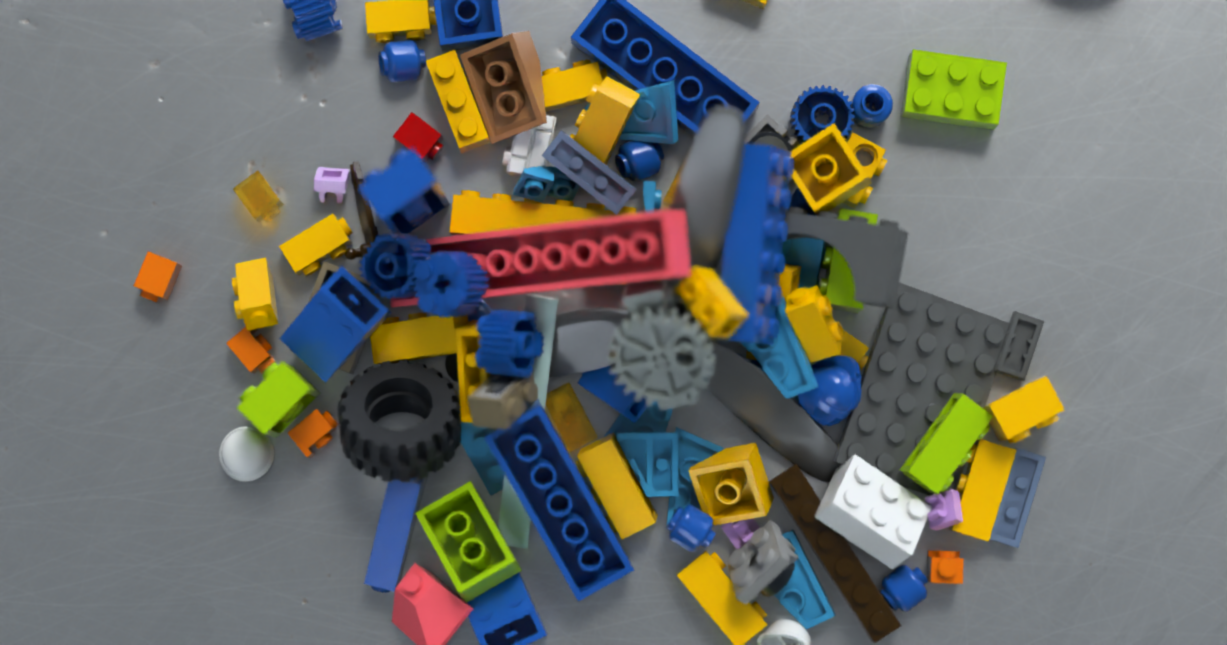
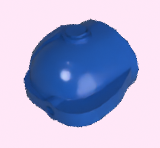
[798,356,861,426]

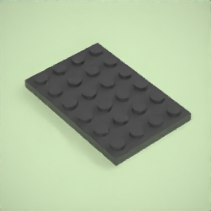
[833,282,1010,496]

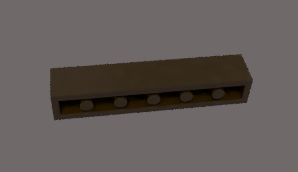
[769,464,901,643]

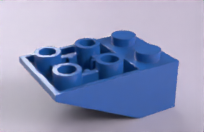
[279,266,392,383]
[458,572,548,645]

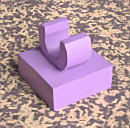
[314,167,349,203]
[925,489,963,531]
[720,518,760,549]

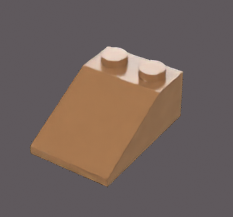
[460,31,547,144]

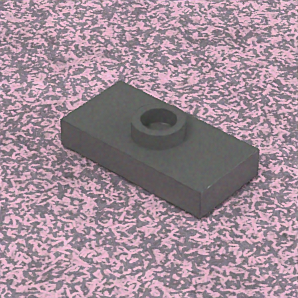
[994,311,1044,381]

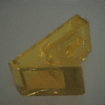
[545,382,598,452]

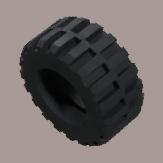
[337,360,462,483]

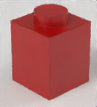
[393,112,444,163]

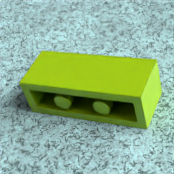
[900,393,993,494]

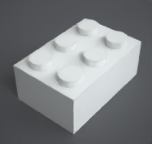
[815,454,932,569]

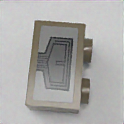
[468,372,538,430]

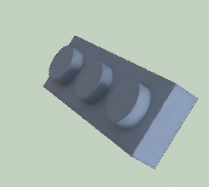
[542,130,636,215]
[990,447,1046,548]

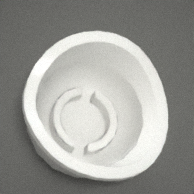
[219,427,275,482]
[757,619,811,645]

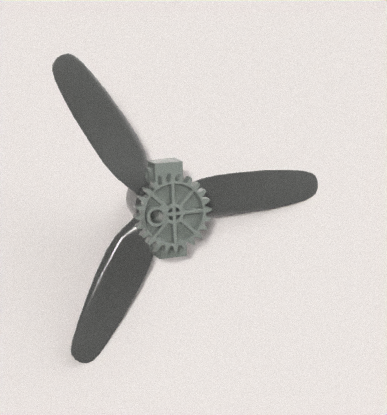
[445,106,841,482]

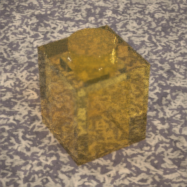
[233,171,284,222]

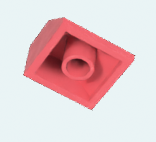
[392,563,473,645]

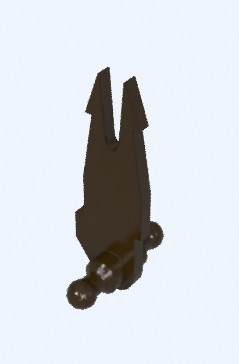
[345,161,378,260]

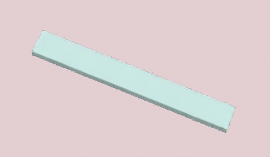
[498,294,559,548]

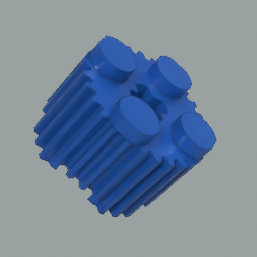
[283,0,343,41]
[790,85,855,144]
[359,234,431,298]
[414,252,489,317]
[475,310,544,377]

